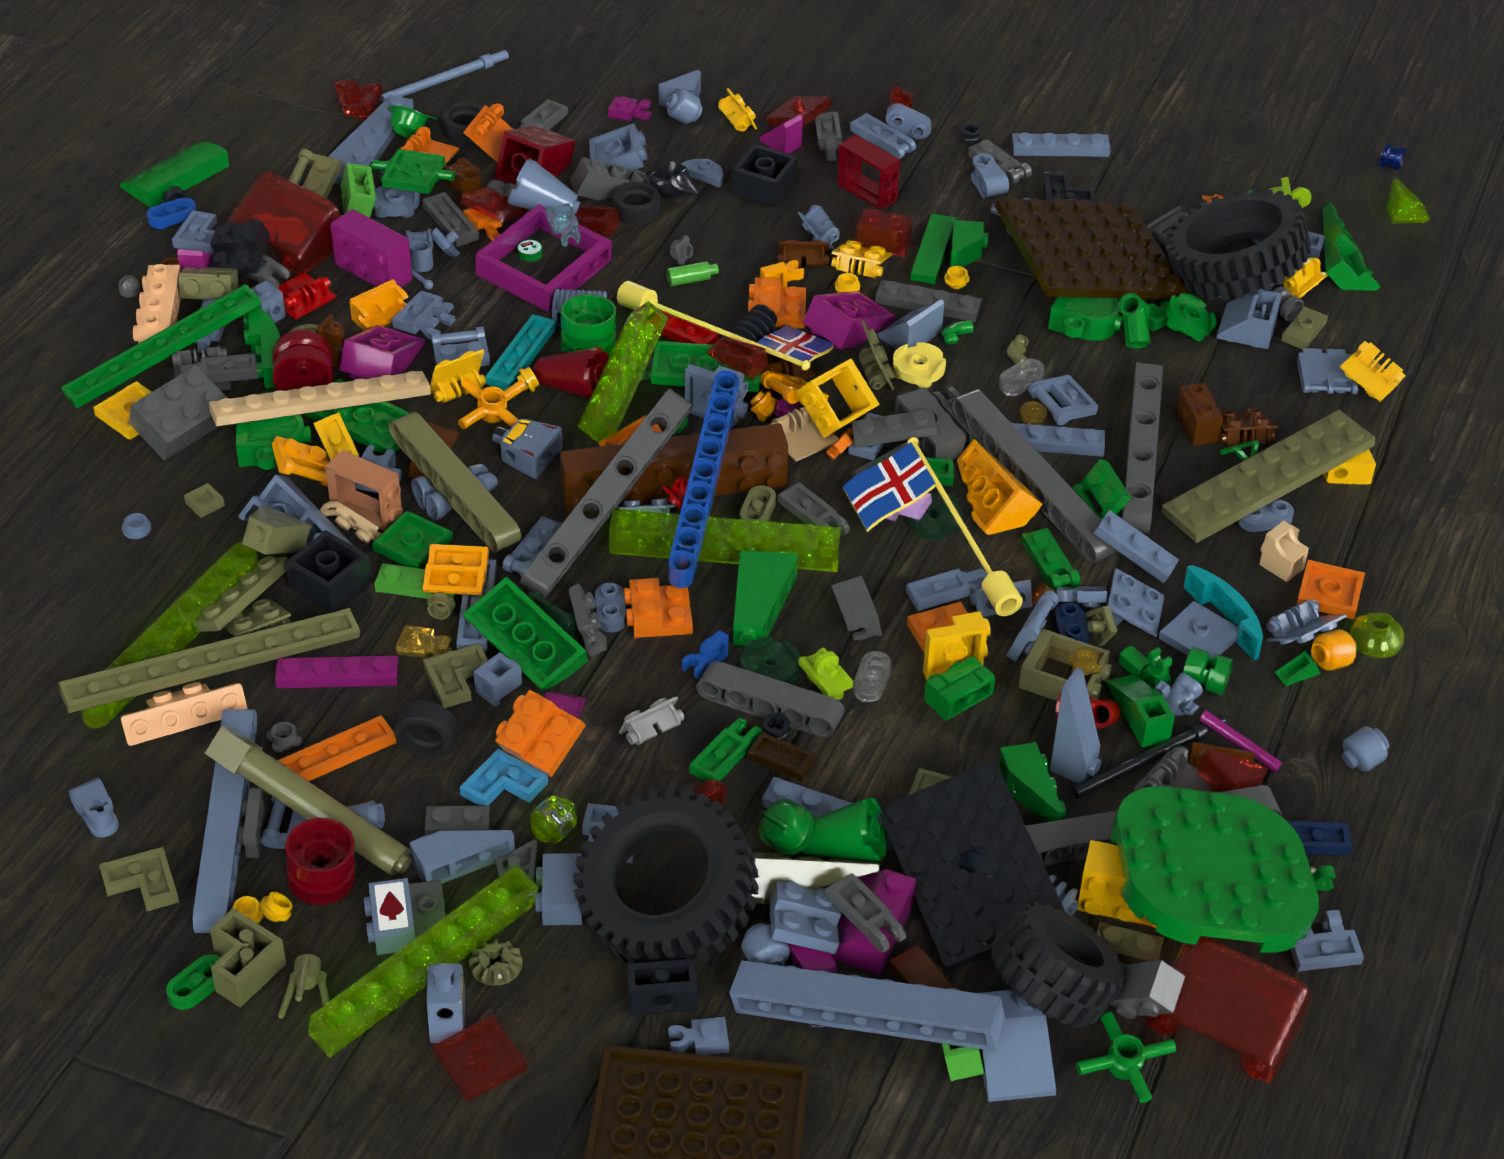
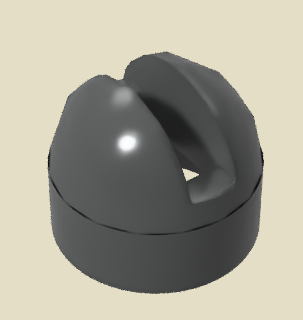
[118,275,140,297]

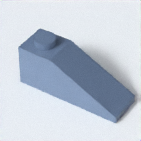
[409,830,515,884]

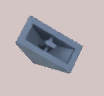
[659,70,701,107]

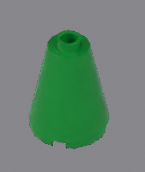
[802,797,887,862]

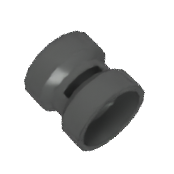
[1273,286,1304,322]

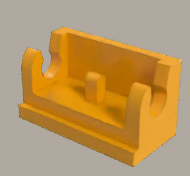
[349,279,408,331]

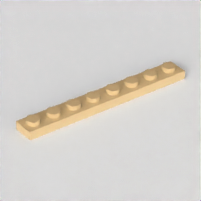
[209,371,430,426]

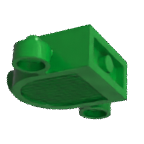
[1048,297,1124,341]
[236,392,311,470]

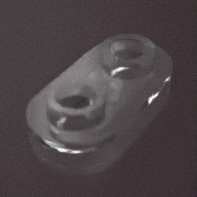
[999,359,1044,396]
[853,651,891,702]

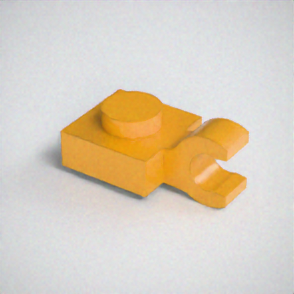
[760,260,804,287]

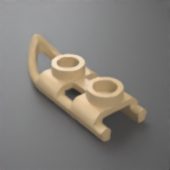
[320,501,381,544]

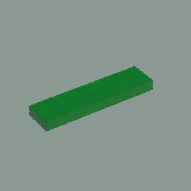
[910,213,956,284]

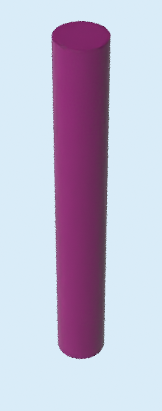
[1199,710,1283,773]

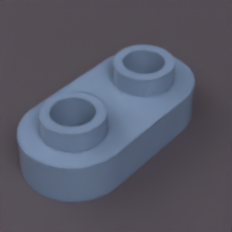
[886,104,931,139]
[1238,500,1294,532]
[595,583,626,633]

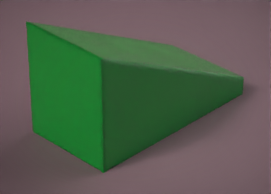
[1275,651,1320,686]

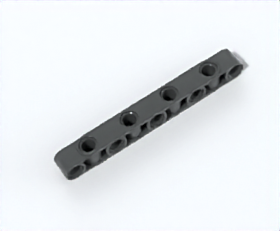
[1122,362,1163,534]
[520,389,693,599]

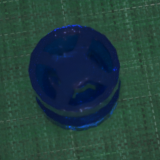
[1380,142,1406,171]

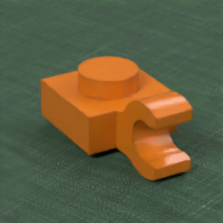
[463,204,502,241]

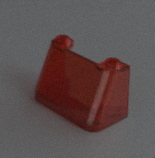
[225,172,339,274]
[1146,936,1310,1084]

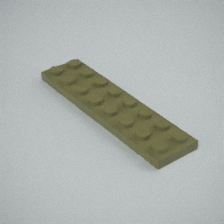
[1162,410,1375,543]

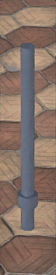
[380,50,509,102]

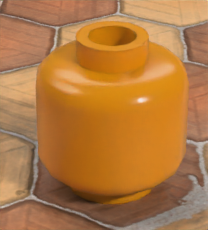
[1311,629,1357,671]

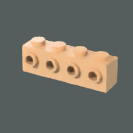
[133,264,181,343]

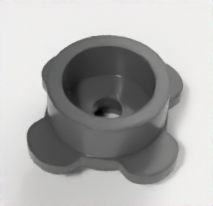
[670,235,693,265]
[267,722,302,752]

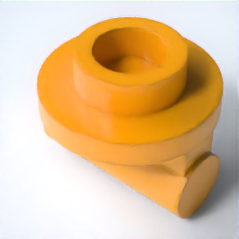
[749,391,778,422]

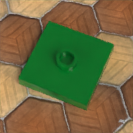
[372,510,453,569]

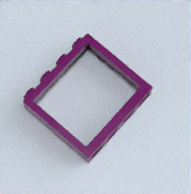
[475,204,612,312]

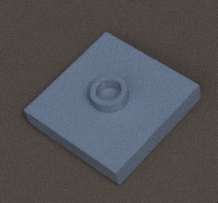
[1159,601,1239,658]

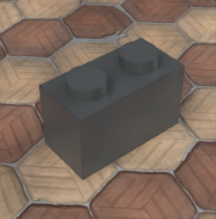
[1110,960,1185,1019]

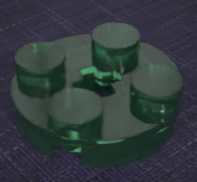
[906,493,963,540]
[740,637,800,683]

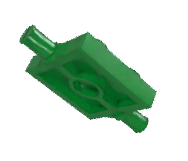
[372,149,455,194]

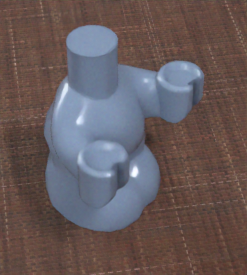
[1154,673,1203,716]

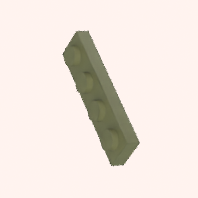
[194,556,288,632]

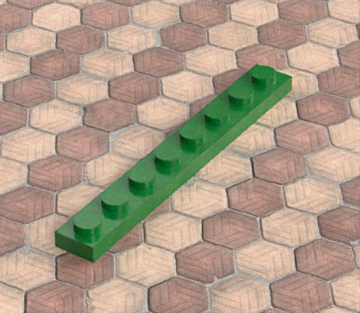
[61,284,261,409]

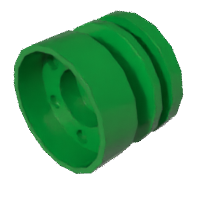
[561,294,616,357]

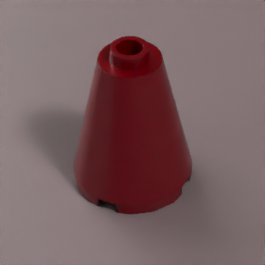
[533,347,611,401]

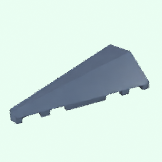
[238,474,371,565]

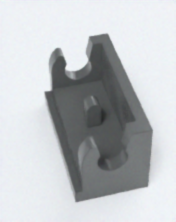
[831,576,882,640]

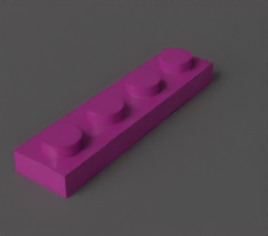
[275,656,399,688]

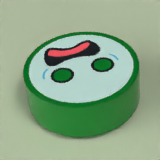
[517,239,543,262]

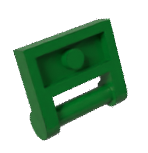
[1072,459,1131,520]

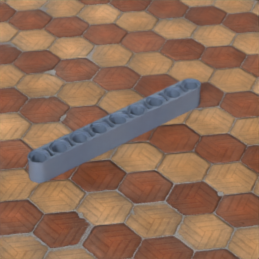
[193,709,257,933]

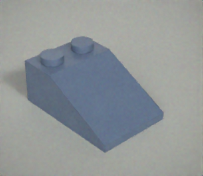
[978,990,1056,1102]

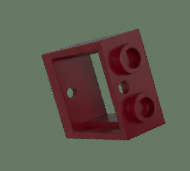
[837,134,900,210]

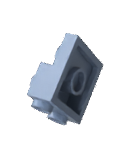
[589,123,648,171]
[685,364,748,428]
[769,881,841,954]

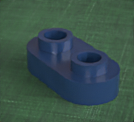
[1054,603,1089,644]

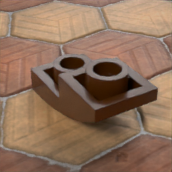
[889,945,952,989]

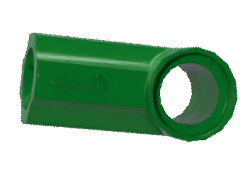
[1118,293,1150,349]

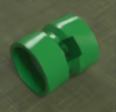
[1183,647,1233,696]

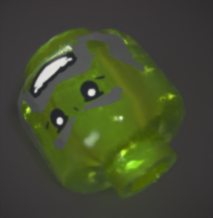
[530,796,577,843]

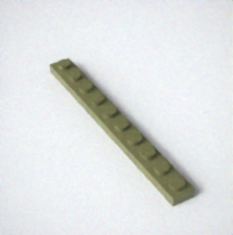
[59,608,360,713]

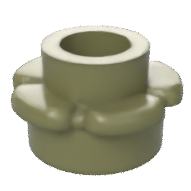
[427,592,455,620]

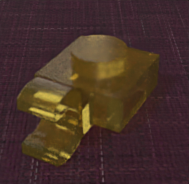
[396,625,453,658]

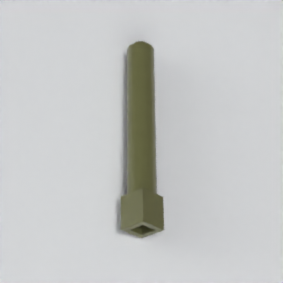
[204,727,412,876]

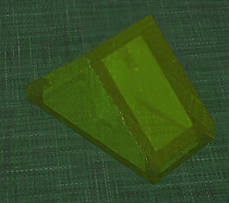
[1386,178,1430,224]

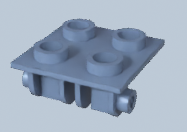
[1107,568,1164,637]
[1266,600,1347,644]

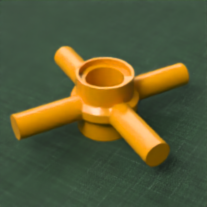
[458,378,526,429]

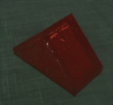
[1198,748,1268,792]

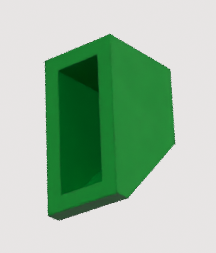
[950,220,988,267]

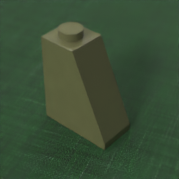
[242,505,312,554]

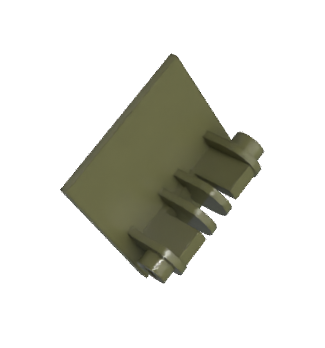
[859,320,895,390]
[223,599,291,637]

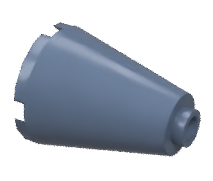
[508,158,581,218]

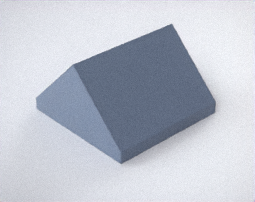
[877,299,944,349]

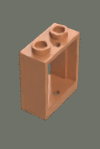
[325,450,403,531]

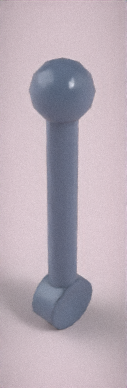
[411,268,433,290]

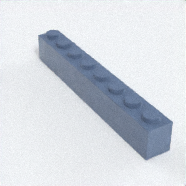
[729,960,1005,1051]

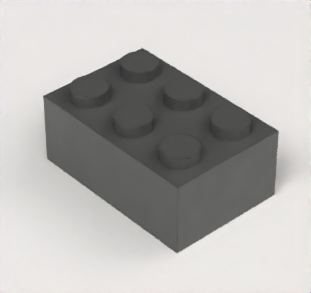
[128,365,227,461]

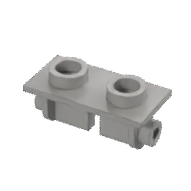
[619,696,684,745]

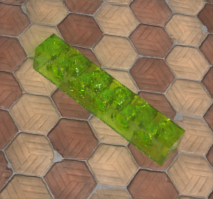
[577,301,668,443]

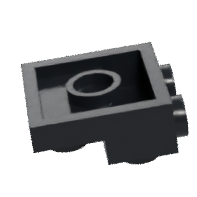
[208,219,271,275]

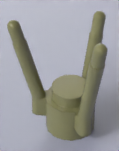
[278,954,333,1024]

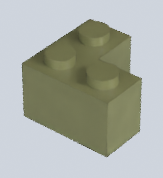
[210,908,286,1008]

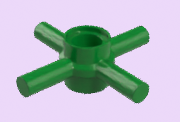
[1076,1012,1176,1103]

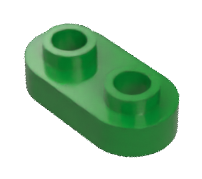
[166,954,221,1010]

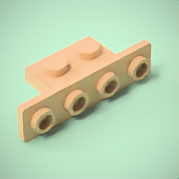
[120,682,248,746]

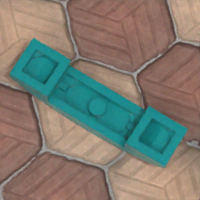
[1184,565,1263,661]

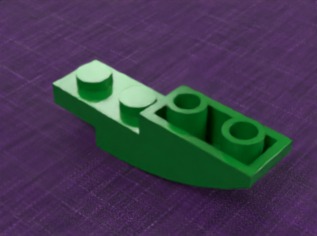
[243,306,280,389]

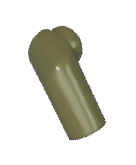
[1007,334,1030,370]

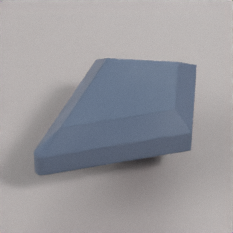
[432,228,460,257]

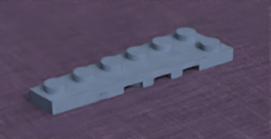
[328,95,414,185]

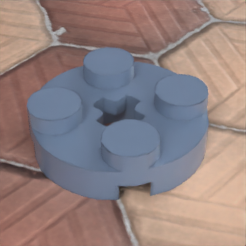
[373,186,420,218]

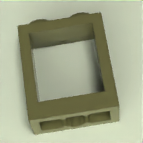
[1019,628,1112,701]

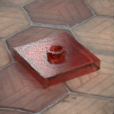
[766,96,832,126]
[460,187,527,223]
[433,1015,527,1102]

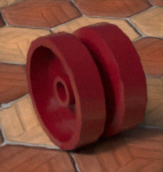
[273,330,333,391]

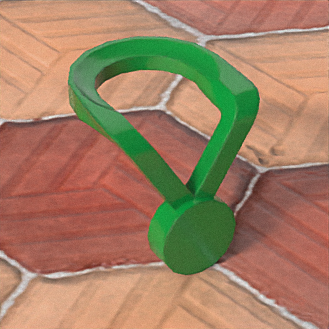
[1219,440,1259,461]

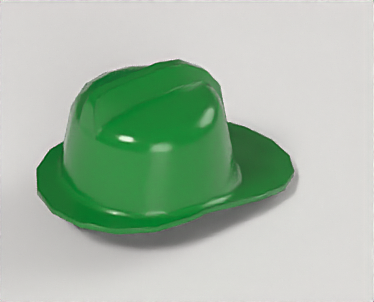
[387,105,438,139]
[759,798,815,855]

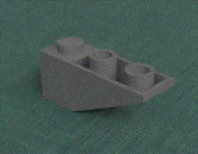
[570,157,650,201]

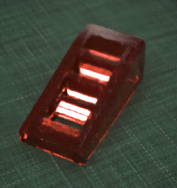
[567,205,620,237]
[707,336,768,378]

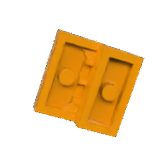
[423,544,489,595]

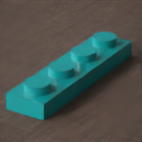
[485,314,556,390]

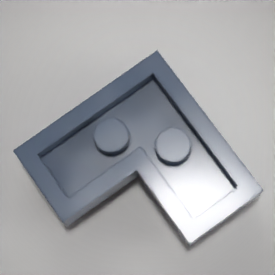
[172,210,217,256]

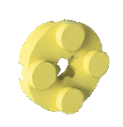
[893,342,946,388]

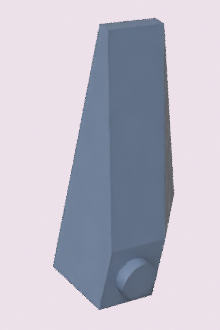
[1050,667,1101,784]

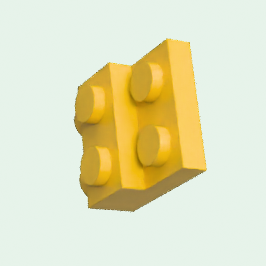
[923,611,990,680]

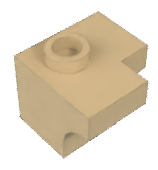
[1259,520,1309,582]

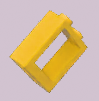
[795,359,880,438]

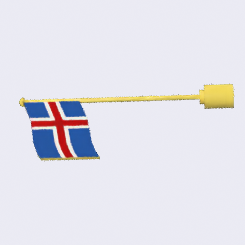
[617,281,834,370]
[843,437,1023,616]

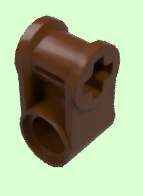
[443,157,483,199]

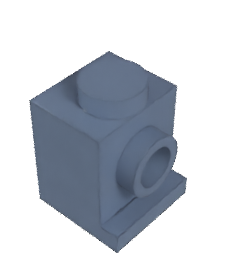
[473,653,522,707]

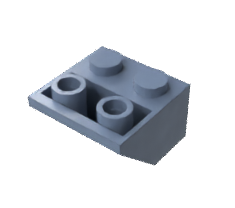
[1217,289,1282,349]

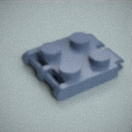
[1297,348,1358,395]

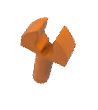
[825,428,854,460]

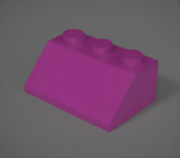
[830,869,916,976]

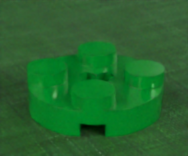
[1165,293,1216,341]

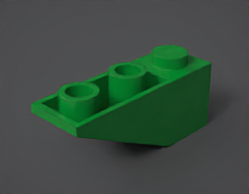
[1106,674,1175,748]
[998,742,1066,823]

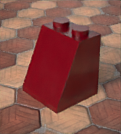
[494,125,576,184]

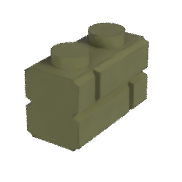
[179,266,238,300]

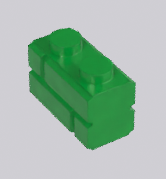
[924,656,995,721]

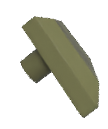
[1084,606,1118,646]

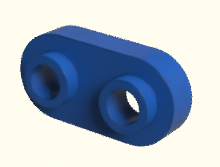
[146,198,197,229]

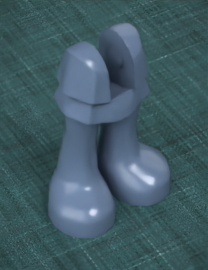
[411,464,498,521]

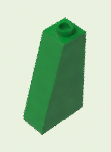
[733,550,798,647]

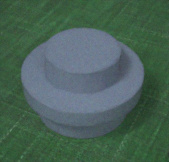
[122,513,151,539]

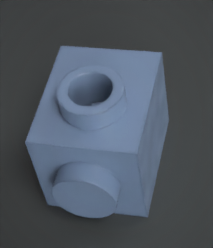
[251,281,286,323]

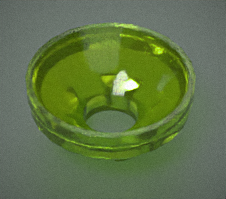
[1350,612,1404,658]

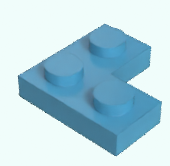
[460,749,548,806]

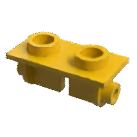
[718,88,757,132]
[1283,257,1328,298]

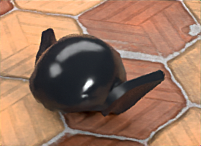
[648,162,698,198]

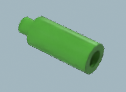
[666,261,719,287]

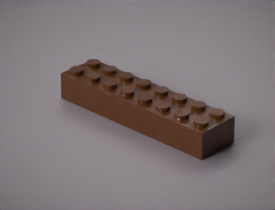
[560,423,788,516]

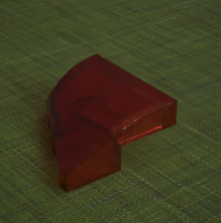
[334,79,383,120]

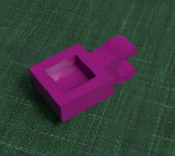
[608,96,652,121]

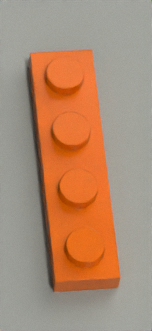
[277,715,396,781]

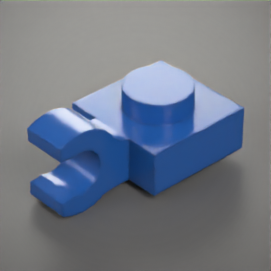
[682,630,729,678]

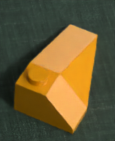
[957,439,1043,535]

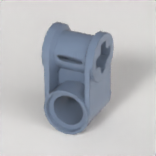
[971,153,1009,198]
[406,228,434,272]
[68,777,119,837]

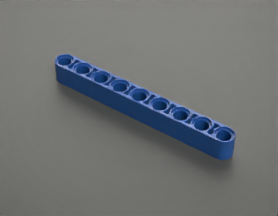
[668,370,739,588]

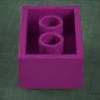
[331,209,412,287]

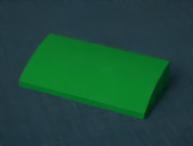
[120,142,229,208]
[462,577,588,692]

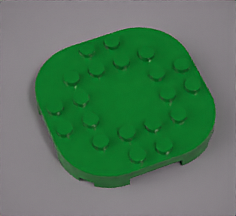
[1110,786,1319,953]

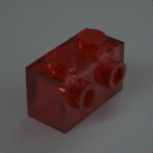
[856,208,913,257]

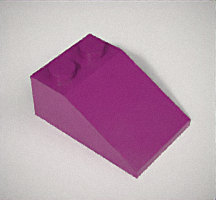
[803,291,897,350]
[340,325,425,379]

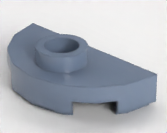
[682,159,724,188]

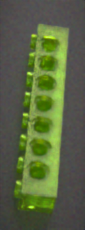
[609,509,841,572]
[308,865,538,1058]

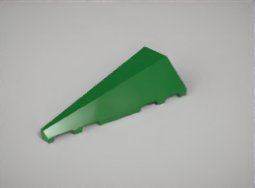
[1322,202,1381,291]

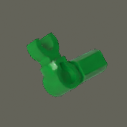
[1118,646,1172,689]

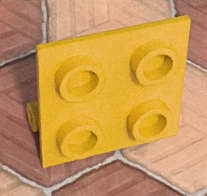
[831,240,892,278]
[1340,341,1406,402]
[430,349,486,403]

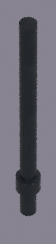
[1071,715,1226,799]

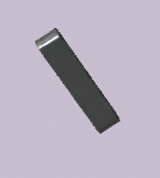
[696,661,845,738]

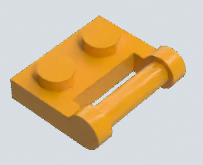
[760,371,829,404]
[272,436,329,486]

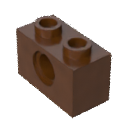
[1175,383,1223,446]

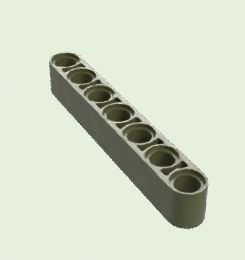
[389,412,521,553]

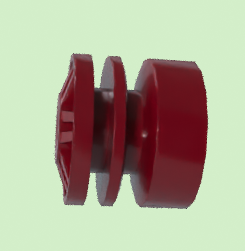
[285,817,355,905]

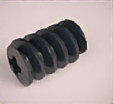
[726,304,777,348]

